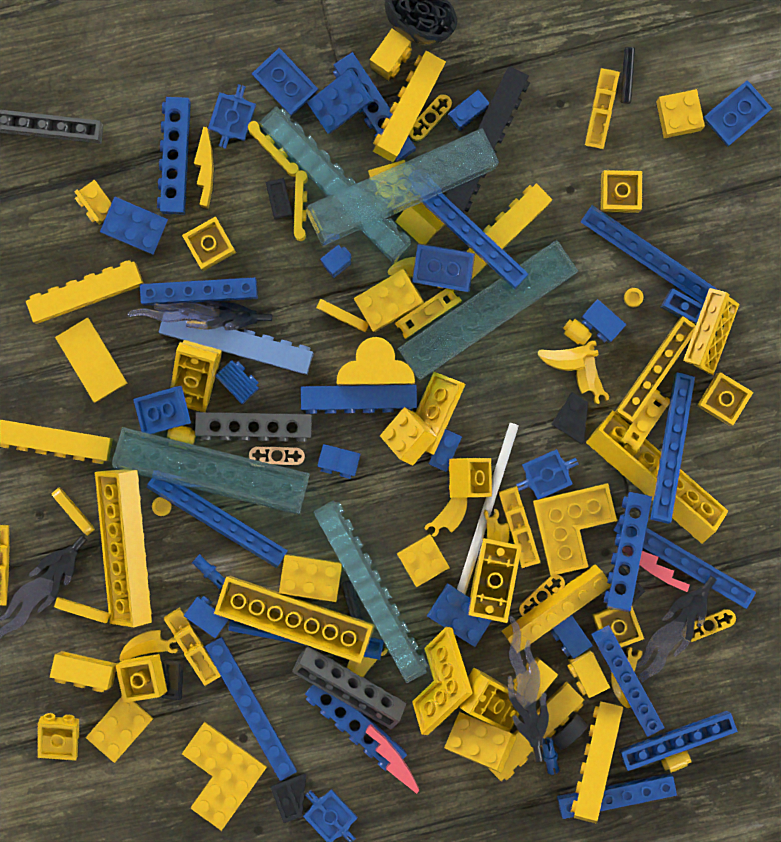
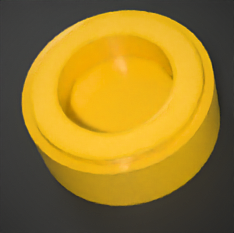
[624,288,644,308]
[152,497,172,516]

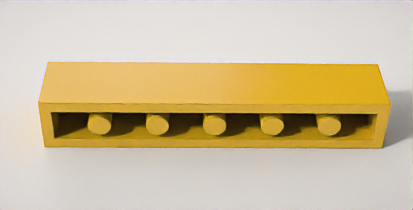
[373,51,446,162]
[466,183,552,280]
[26,260,144,324]
[615,316,696,423]
[0,420,113,464]
[502,564,611,653]
[489,681,584,781]
[571,701,623,824]

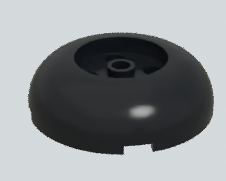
[384,0,457,45]

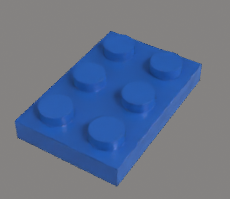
[252,48,319,116]
[307,69,373,134]
[703,80,772,147]
[100,197,168,255]
[412,244,475,292]
[133,386,191,436]
[427,584,492,647]

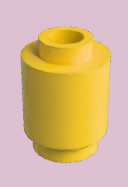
[563,319,592,346]
[167,426,196,447]
[661,750,691,773]

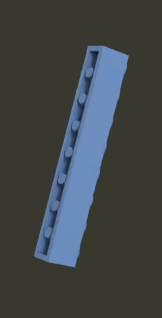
[159,309,314,375]

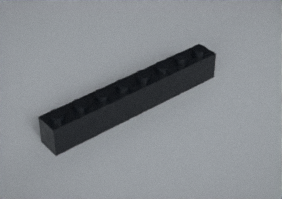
[446,66,530,213]

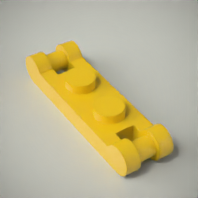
[248,121,299,177]
[294,170,308,242]
[395,288,462,339]
[620,389,670,452]

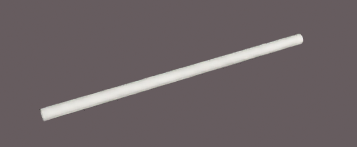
[457,423,519,594]

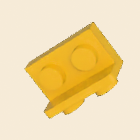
[74,180,112,225]

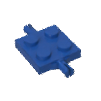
[208,85,256,149]
[516,449,579,500]
[303,789,358,842]

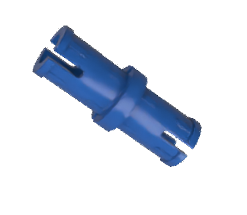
[192,554,225,589]
[542,737,560,775]

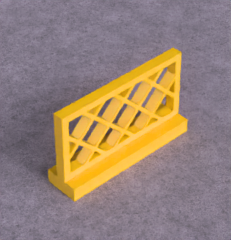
[683,288,739,375]

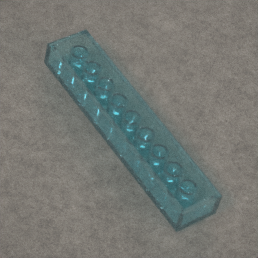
[260,106,411,264]
[306,128,499,246]
[398,240,579,381]
[112,427,310,515]
[313,500,428,683]

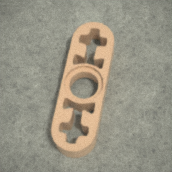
[249,447,305,465]

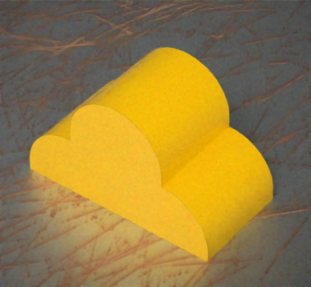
[337,337,415,386]
[171,340,222,412]
[468,538,522,623]
[460,668,528,732]

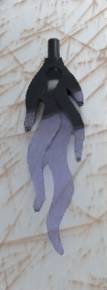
[127,301,272,330]
[0,535,87,639]
[636,576,717,683]
[508,616,549,762]

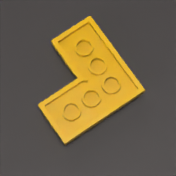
[533,483,617,576]
[412,627,473,735]
[182,722,267,831]

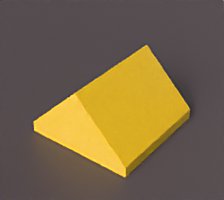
[395,198,445,245]

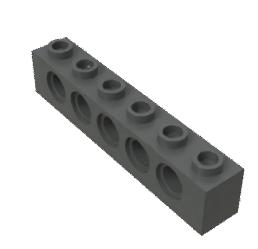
[0,110,104,144]
[195,412,312,442]
[292,646,407,729]

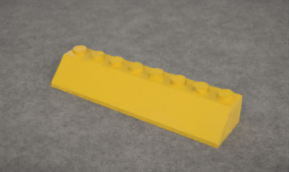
[586,411,728,544]
[95,469,152,627]
[214,576,375,663]

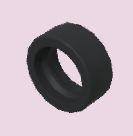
[551,714,588,750]

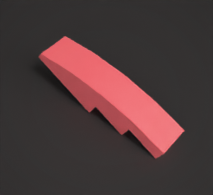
[622,547,690,592]
[365,724,419,794]

